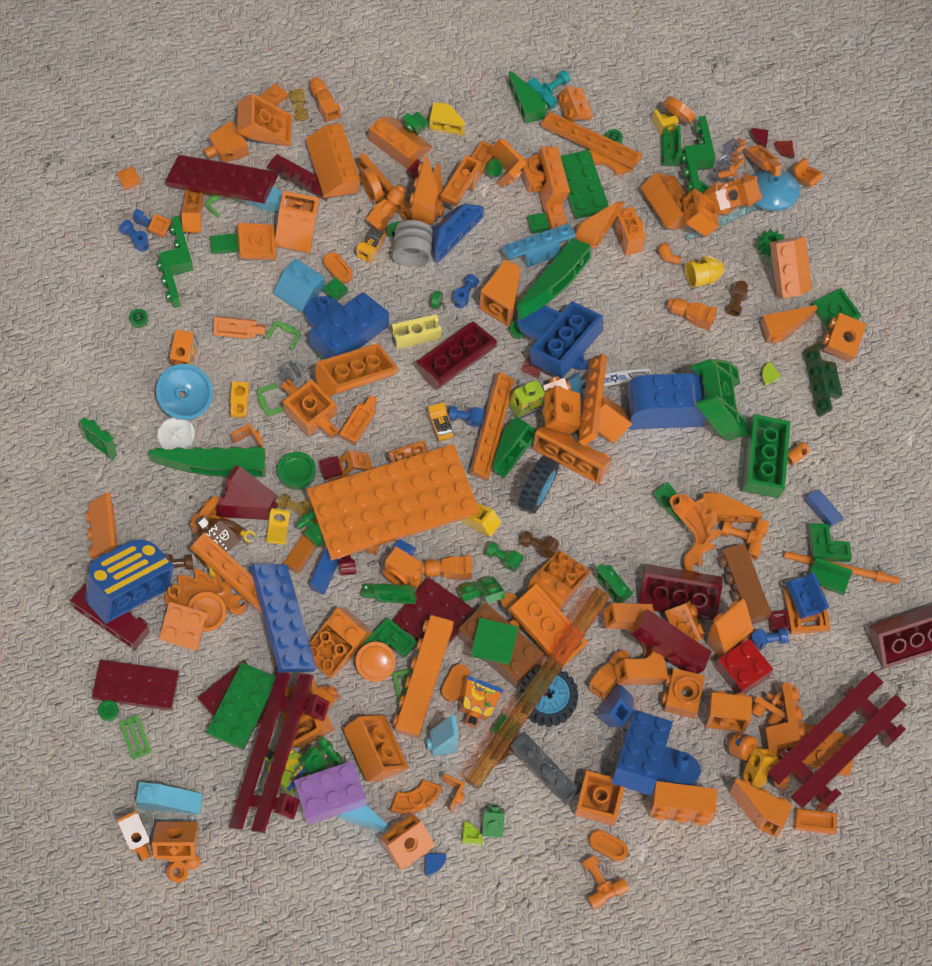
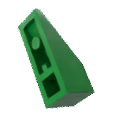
[508,71,548,124]
[492,416,536,479]

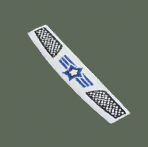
[581,369,651,390]

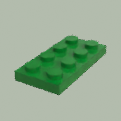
[560,150,609,220]
[206,662,276,751]

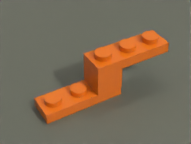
[441,140,493,207]
[539,146,570,230]
[765,682,807,790]

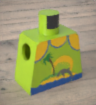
[508,380,545,419]
[264,749,309,796]

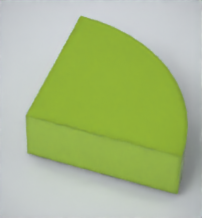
[762,361,781,386]
[462,821,483,845]

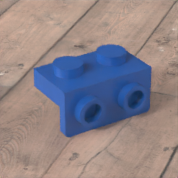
[786,572,829,619]

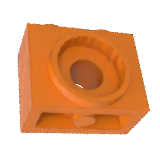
[520,153,547,193]
[682,189,719,237]
[614,206,646,256]
[822,313,867,362]
[543,386,581,435]
[383,547,423,589]
[662,668,705,719]
[379,814,435,870]
[152,822,199,863]

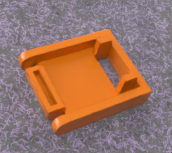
[783,586,830,635]

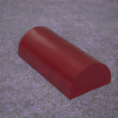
[416,321,497,390]

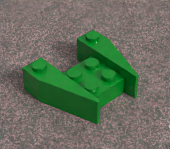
[691,359,749,441]

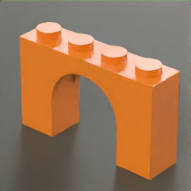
[603,603,668,685]

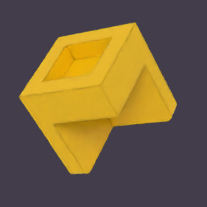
[652,110,679,136]

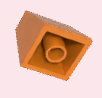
[479,260,521,327]

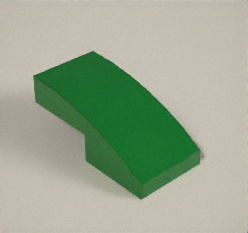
[652,482,682,523]

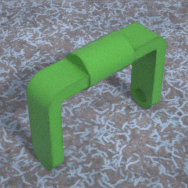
[205,195,239,218]
[266,321,301,350]
[257,383,284,416]

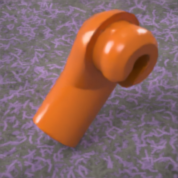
[658,243,681,265]

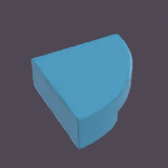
[568,372,582,394]

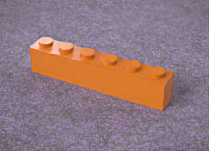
[393,615,454,739]

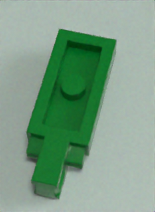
[361,583,417,604]

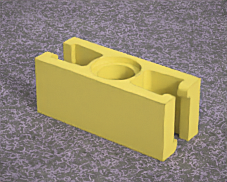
[392,314,442,349]

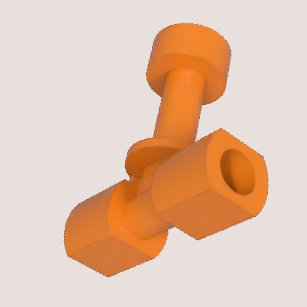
[720,519,769,560]
[582,855,630,911]

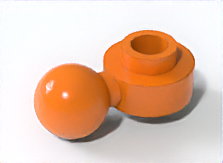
[166,854,201,883]

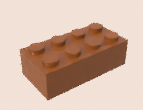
[458,602,544,688]

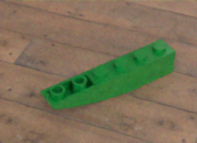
[516,238,591,320]
[149,446,266,477]

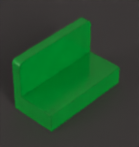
[809,558,853,596]

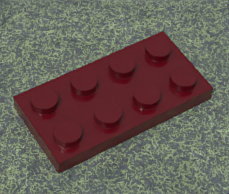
[92,660,180,711]

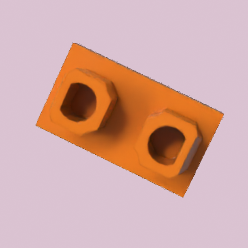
[752,692,787,726]

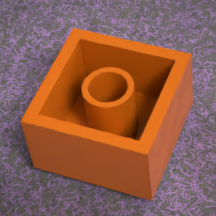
[705,691,752,732]
[575,770,625,826]

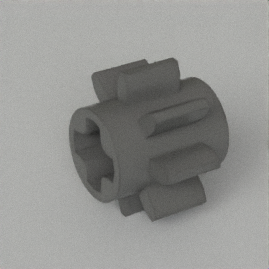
[278,360,302,382]

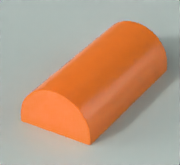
[315,343,399,396]

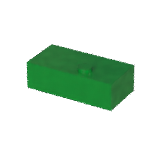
[741,414,791,498]

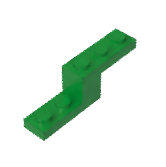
[681,115,716,192]
[157,216,193,308]

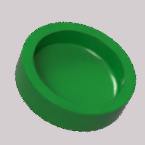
[277,452,316,490]

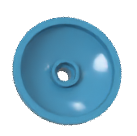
[753,169,800,211]
[156,364,213,420]

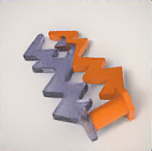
[712,138,746,182]

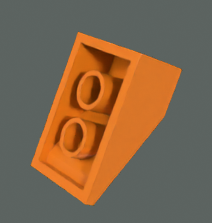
[237,93,292,146]

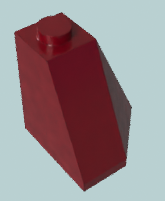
[217,465,278,520]

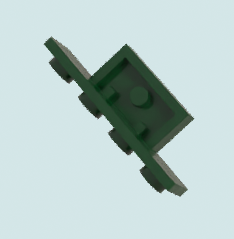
[803,343,843,417]

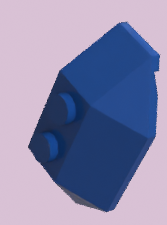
[432,204,484,264]

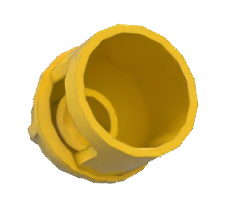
[685,256,725,288]

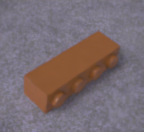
[719,543,772,624]

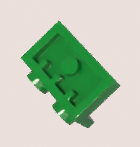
[594,563,633,603]

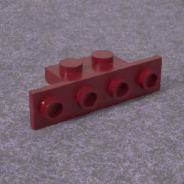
[267,154,330,201]

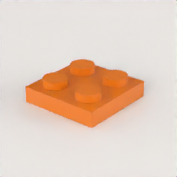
[237,223,276,260]
[159,601,209,651]

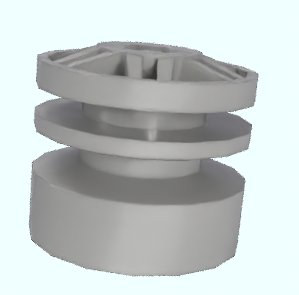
[393,220,433,267]

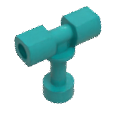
[527,70,571,111]

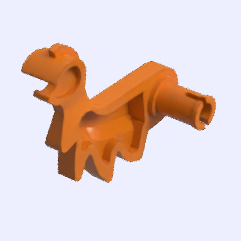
[670,494,722,573]
[165,568,248,615]

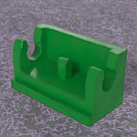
[661,126,682,167]

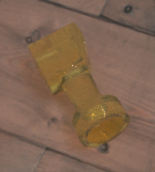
[289,88,309,121]
[278,493,313,519]

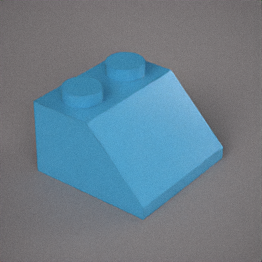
[273,258,325,314]

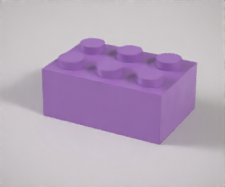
[294,761,367,825]

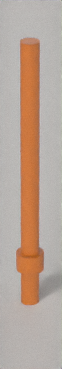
[784,551,900,585]

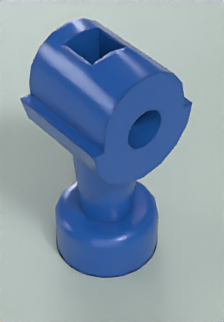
[119,220,149,252]
[454,274,479,309]
[449,406,485,427]
[750,628,789,650]

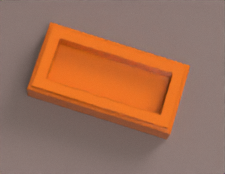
[795,808,837,835]

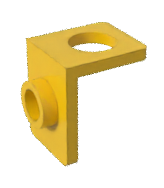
[266,508,290,545]

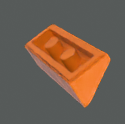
[283,519,317,575]

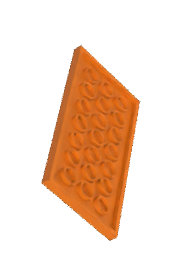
[307,444,480,561]

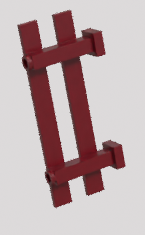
[767,671,907,812]
[228,672,330,833]

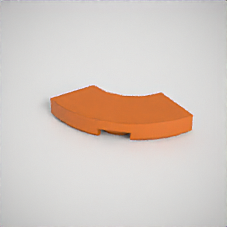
[588,149,633,176]
[390,780,443,815]

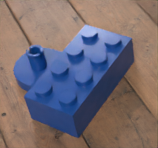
[305,292,389,359]
[517,301,604,379]
[612,709,701,796]

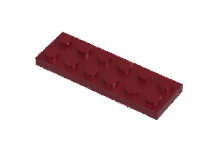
[165,155,278,204]

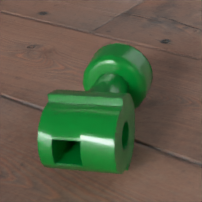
[485,541,524,572]

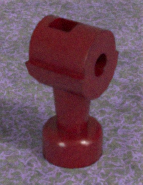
[339,555,357,576]

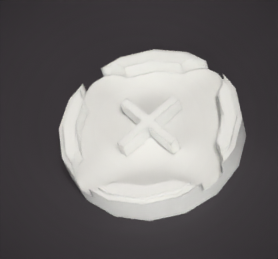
[157,417,195,449]

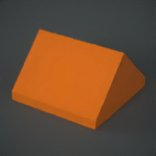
[598,394,632,443]

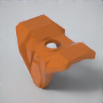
[703,174,762,215]

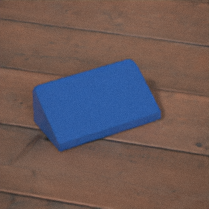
[804,490,844,529]
[310,549,338,595]

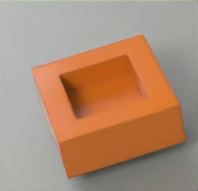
[116,166,141,190]
[147,214,172,238]

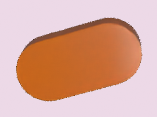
[323,252,353,284]
[442,664,470,702]
[589,830,628,862]

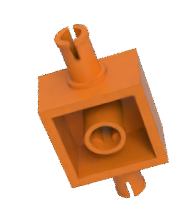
[281,379,340,439]

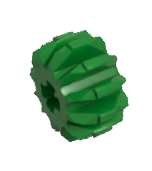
[756,228,785,259]

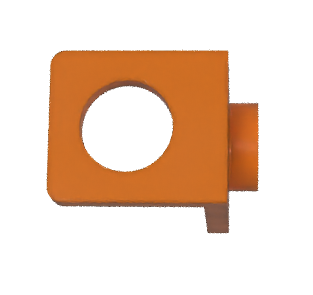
[231,423,263,448]
[339,450,373,477]
[442,773,465,812]

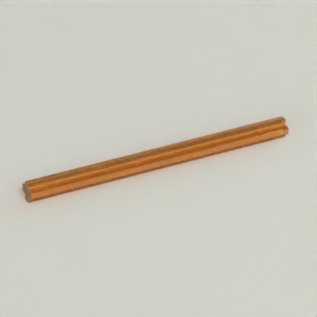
[465,588,610,790]

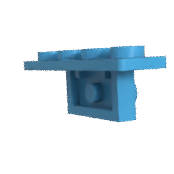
[502,224,575,268]

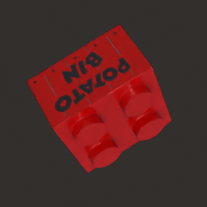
[715,638,774,694]

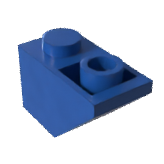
[597,684,633,727]

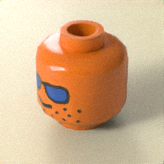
[728,732,759,762]

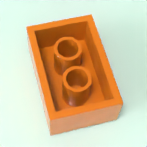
[649,781,718,826]

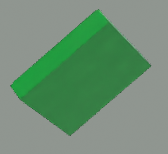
[810,288,862,332]
[471,618,519,666]

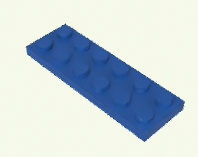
[250,563,316,672]

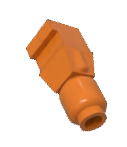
[309,77,341,123]
[366,184,407,231]
[667,298,718,331]
[422,555,472,580]
[589,649,631,701]

